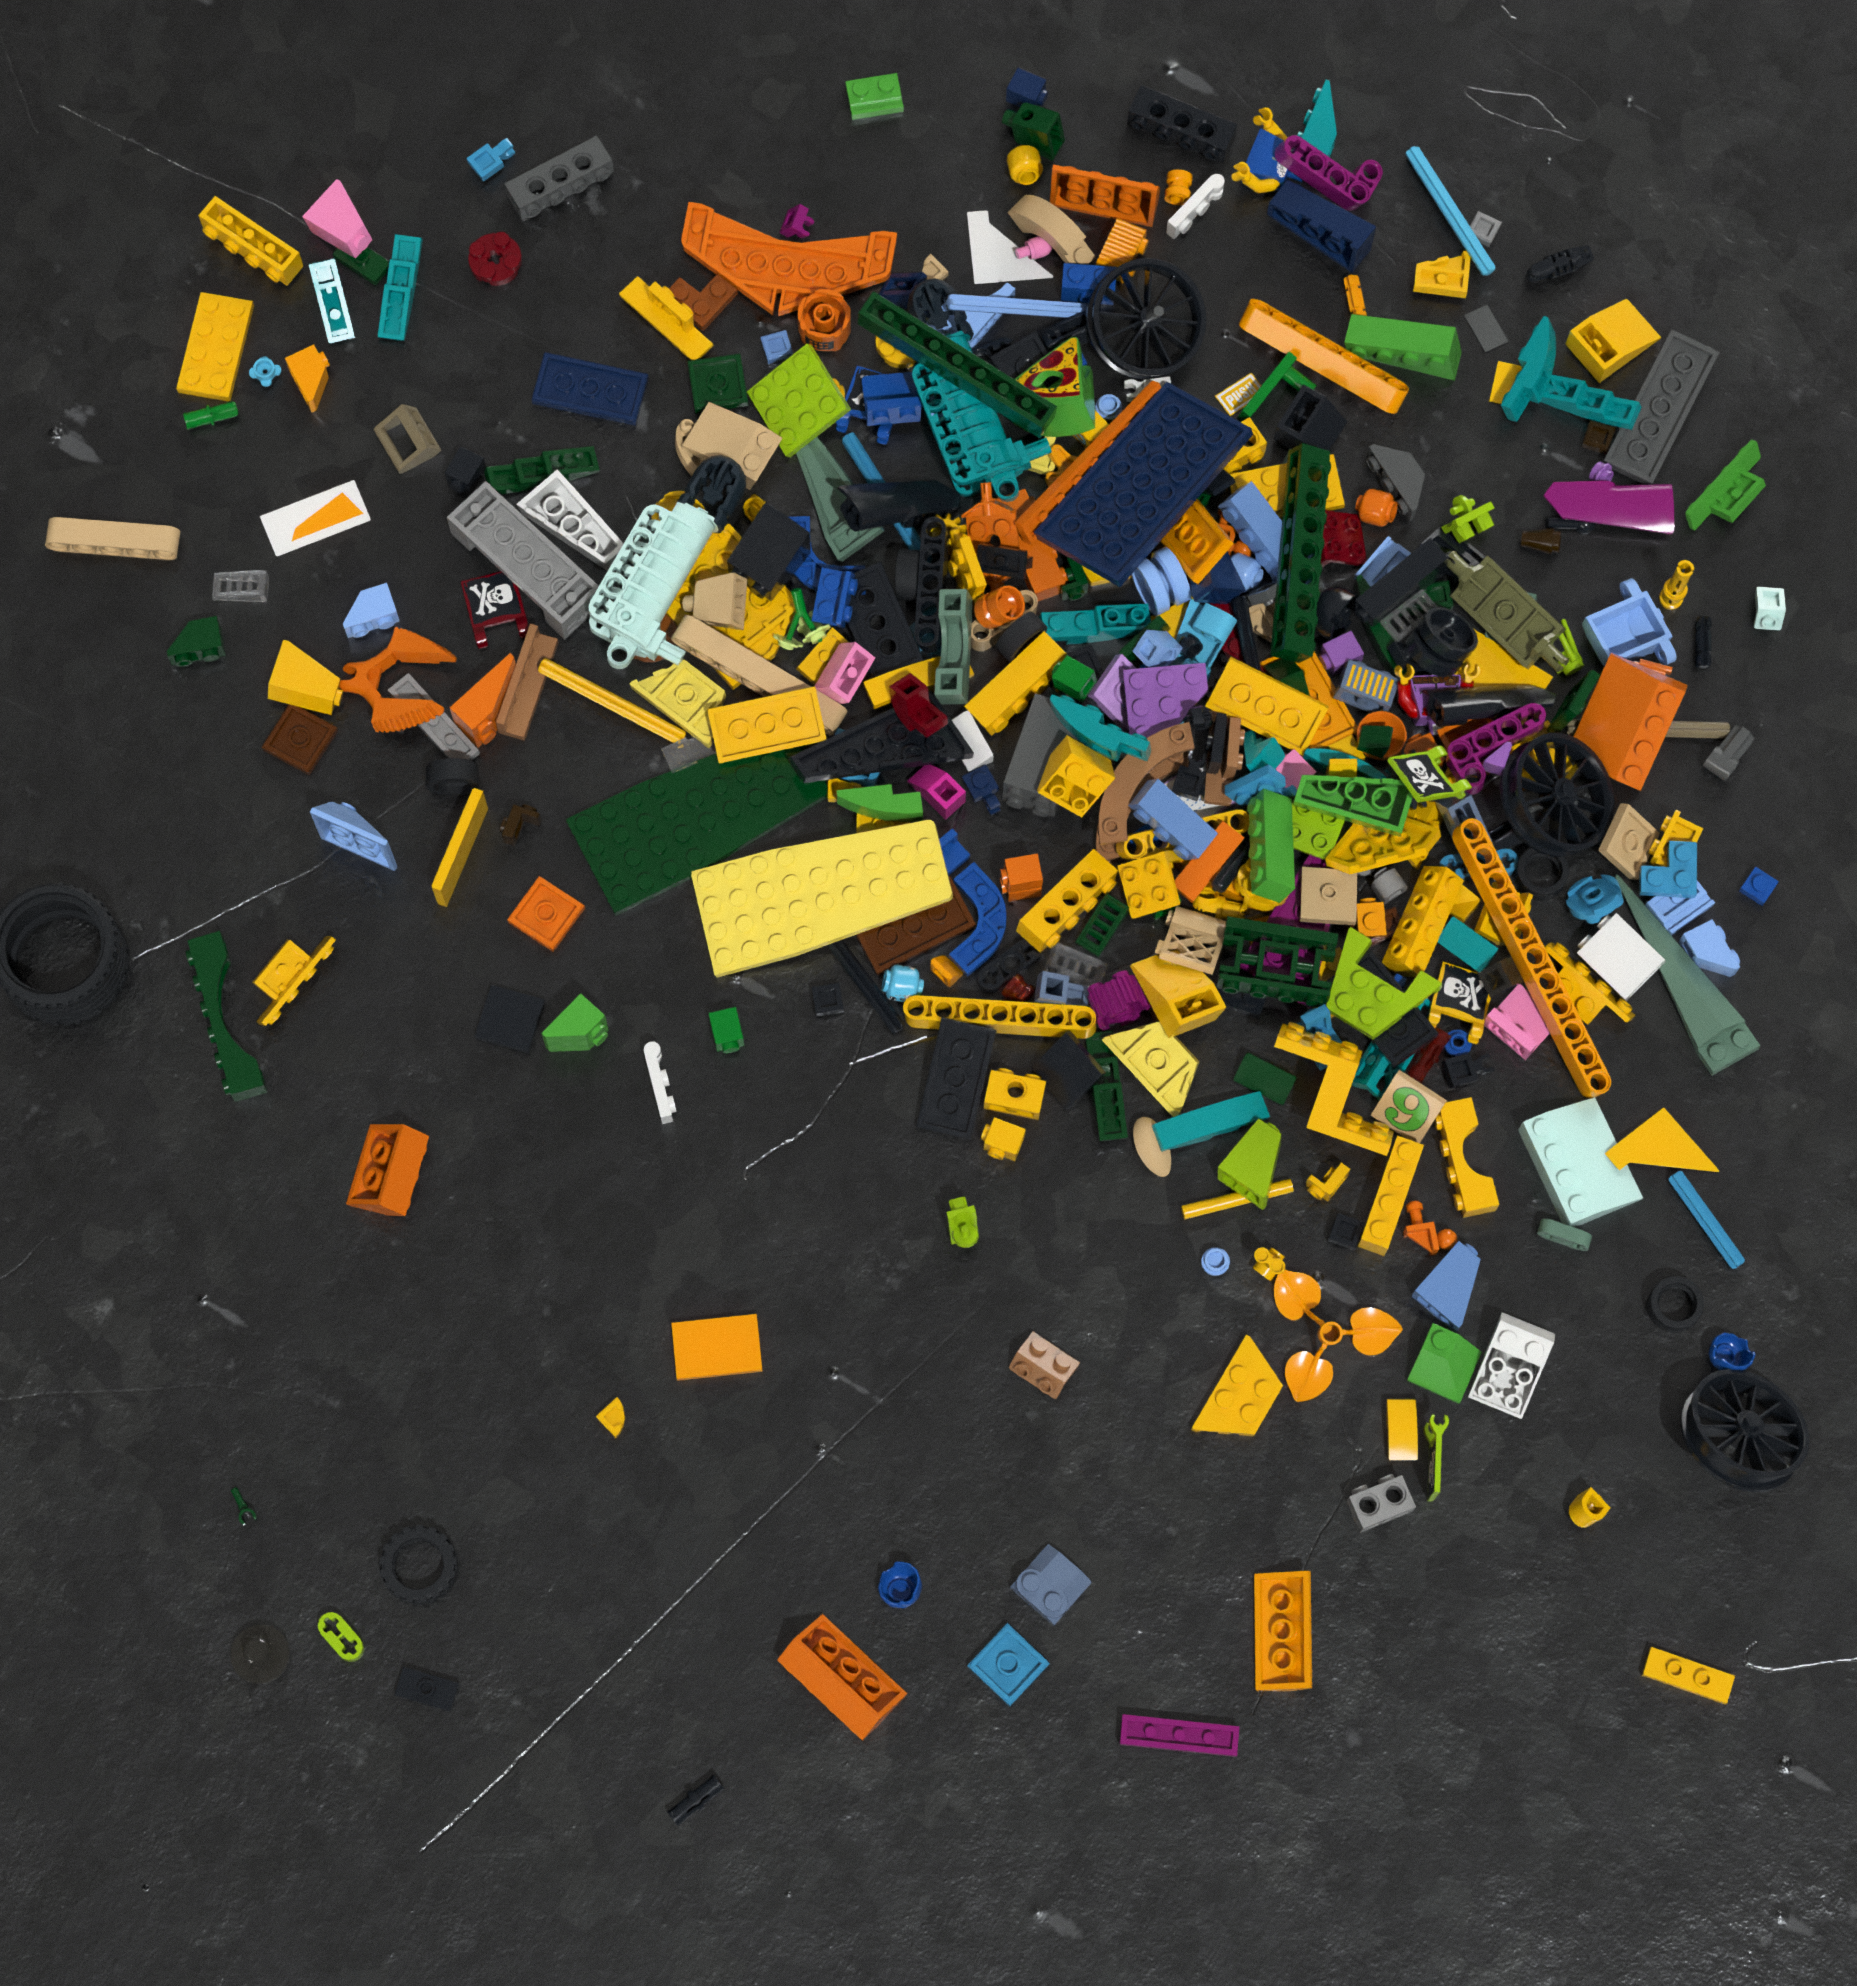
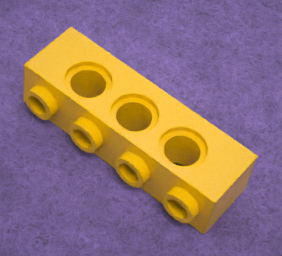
[1016,849,1118,953]

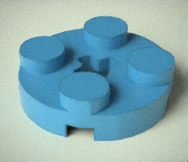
[1566,875,1624,924]

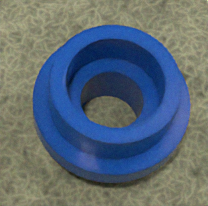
[1444,1030,1472,1057]

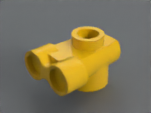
[1253,1247,1286,1281]

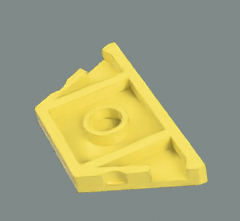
[630,660,726,748]
[1102,1021,1199,1117]

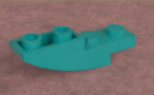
[1501,316,1556,422]
[1039,604,1151,645]
[1050,694,1152,762]

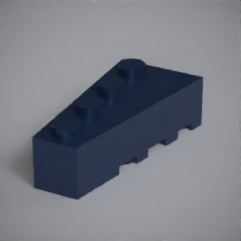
[1267,180,1376,273]

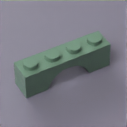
[935,589,973,704]

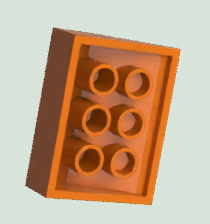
[1050,164,1160,227]
[1573,653,1688,791]

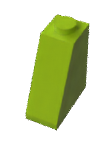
[1218,1119,1281,1210]

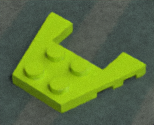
[1326,927,1442,1040]

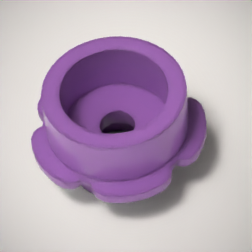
[1589,461,1614,481]

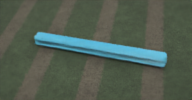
[1405,146,1495,276]

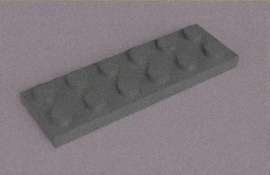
[1603,329,1720,485]

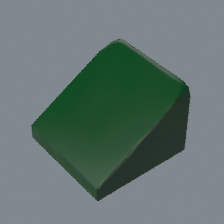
[1357,725,1393,758]

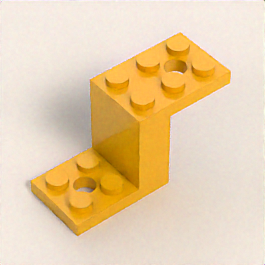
[1274,1022,1394,1156]

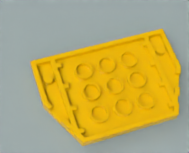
[633,524,796,690]

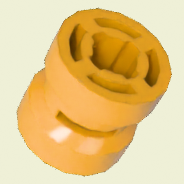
[1164,169,1193,206]

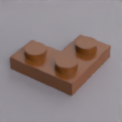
[669,274,738,331]

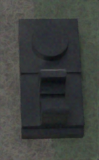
[977,543,1033,579]

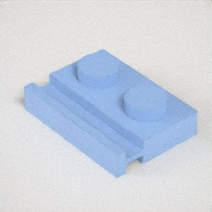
[1354,536,1411,587]
[1645,881,1715,936]

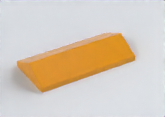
[1254,1571,1312,1691]

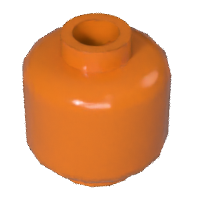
[1355,489,1398,527]

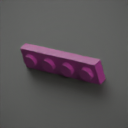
[1120,1714,1240,1757]

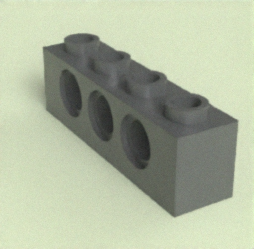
[504,135,614,220]

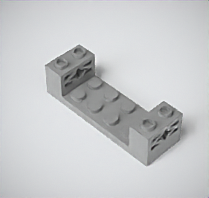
[447,481,602,640]

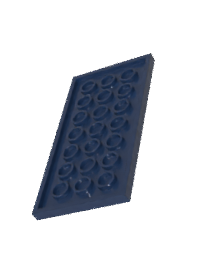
[1034,382,1253,587]

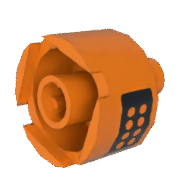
[798,289,851,351]

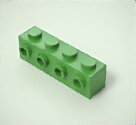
[1247,788,1295,903]

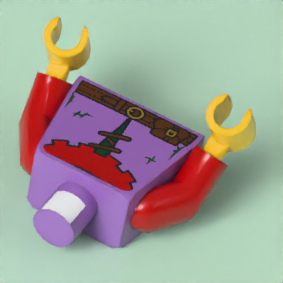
[1394,662,1480,739]

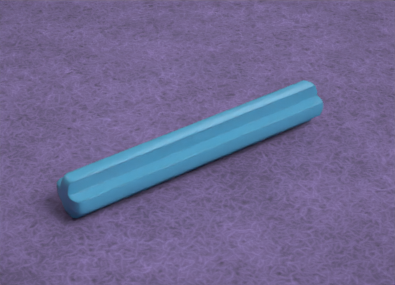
[1668,1171,1745,1269]

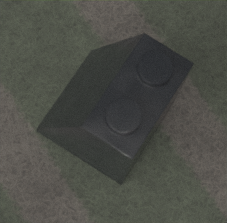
[727,502,811,601]

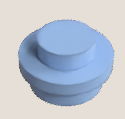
[1095,394,1122,421]
[1201,1247,1230,1276]

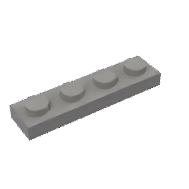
[388,673,480,761]

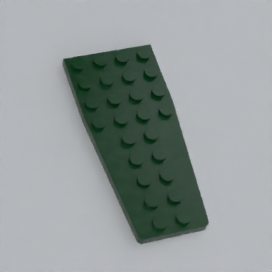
[566,745,828,916]

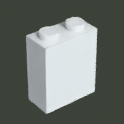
[1577,913,1666,1001]

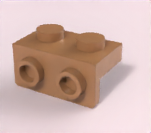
[1009,1332,1080,1399]

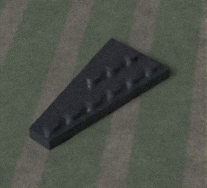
[790,690,974,783]

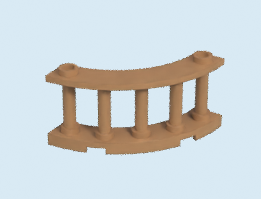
[1096,722,1195,862]

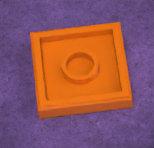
[507,876,585,952]

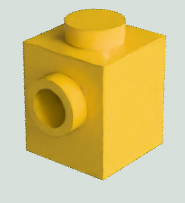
[981,1117,1026,1161]

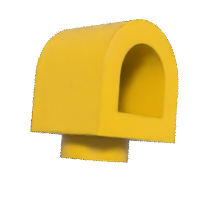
[1569,1487,1611,1528]

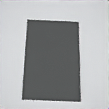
[1464,305,1509,352]

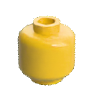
[1006,145,1043,185]

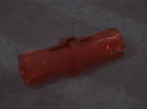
[1407,1027,1452,1084]

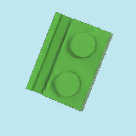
[845,73,904,120]

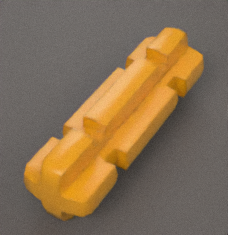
[1343,274,1367,316]

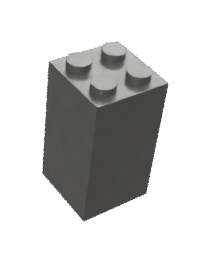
[1002,693,1081,817]

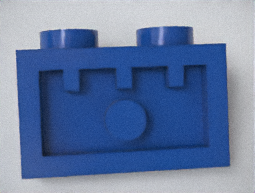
[811,568,858,628]

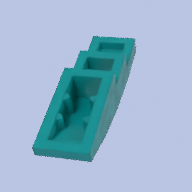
[378,234,423,341]
[1540,375,1642,430]
[1152,1091,1270,1152]

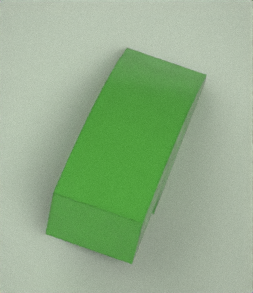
[836,784,923,822]

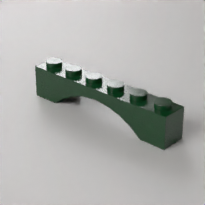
[185,931,267,1102]

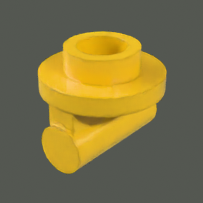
[743,494,766,522]

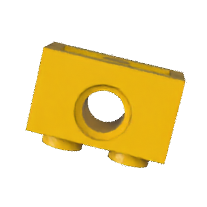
[984,1068,1046,1120]

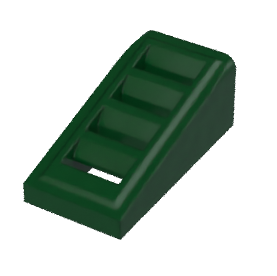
[1075,894,1129,958]

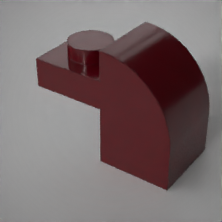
[889,673,948,737]

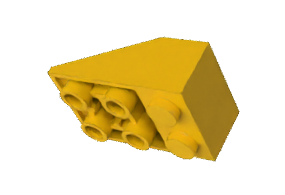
[1565,299,1661,383]
[1130,949,1226,1038]

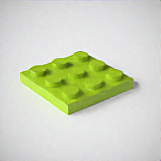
[747,344,851,458]

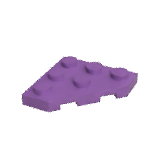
[1123,663,1208,738]

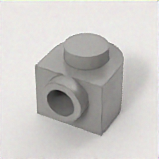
[1371,867,1408,905]

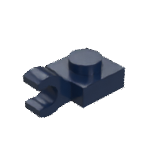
[962,765,1001,815]

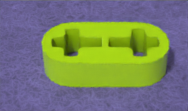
[318,1612,364,1662]

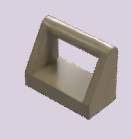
[373,404,442,474]

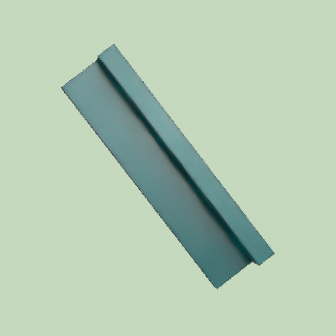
[1352,989,1431,1101]

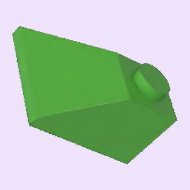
[1407,1323,1482,1404]

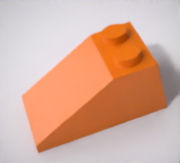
[450,653,516,748]

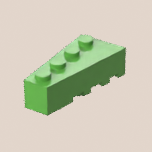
[1344,314,1462,381]
[1293,775,1413,837]

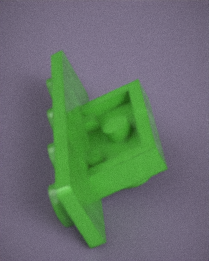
[1685,439,1766,531]

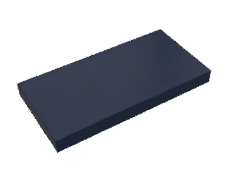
[531,352,649,426]

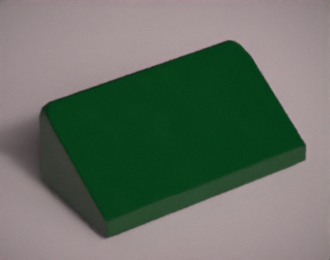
[1233,1052,1297,1106]

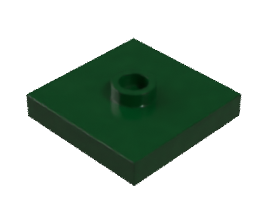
[687,354,748,414]
[1547,670,1600,733]

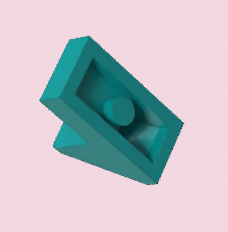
[1244,730,1285,773]

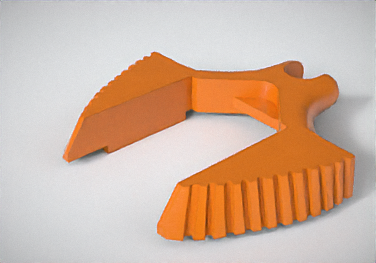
[339,627,457,733]

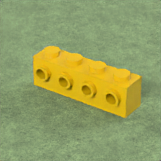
[198,196,303,286]
[964,631,1067,736]
[1381,866,1464,977]

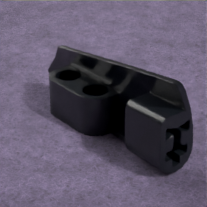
[837,480,961,532]
[1421,685,1557,727]

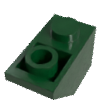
[167,616,226,667]

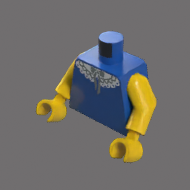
[1231,107,1303,193]

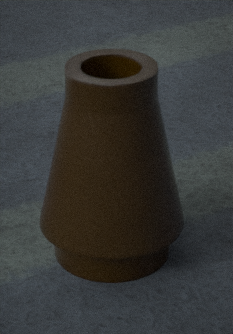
[1521,528,1561,555]

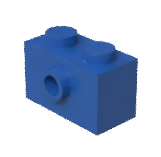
[1061,263,1117,305]

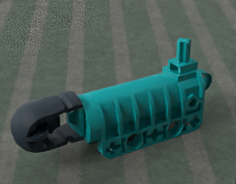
[907,279,1052,502]

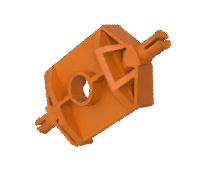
[961,482,1020,591]

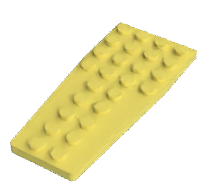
[691,820,953,978]

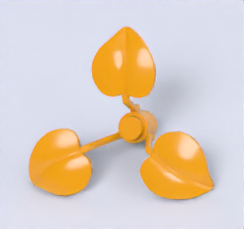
[1274,1270,1403,1402]

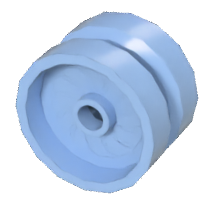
[1131,546,1191,617]

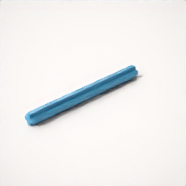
[842,432,933,563]

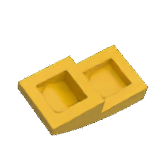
[1386,1399,1418,1460]

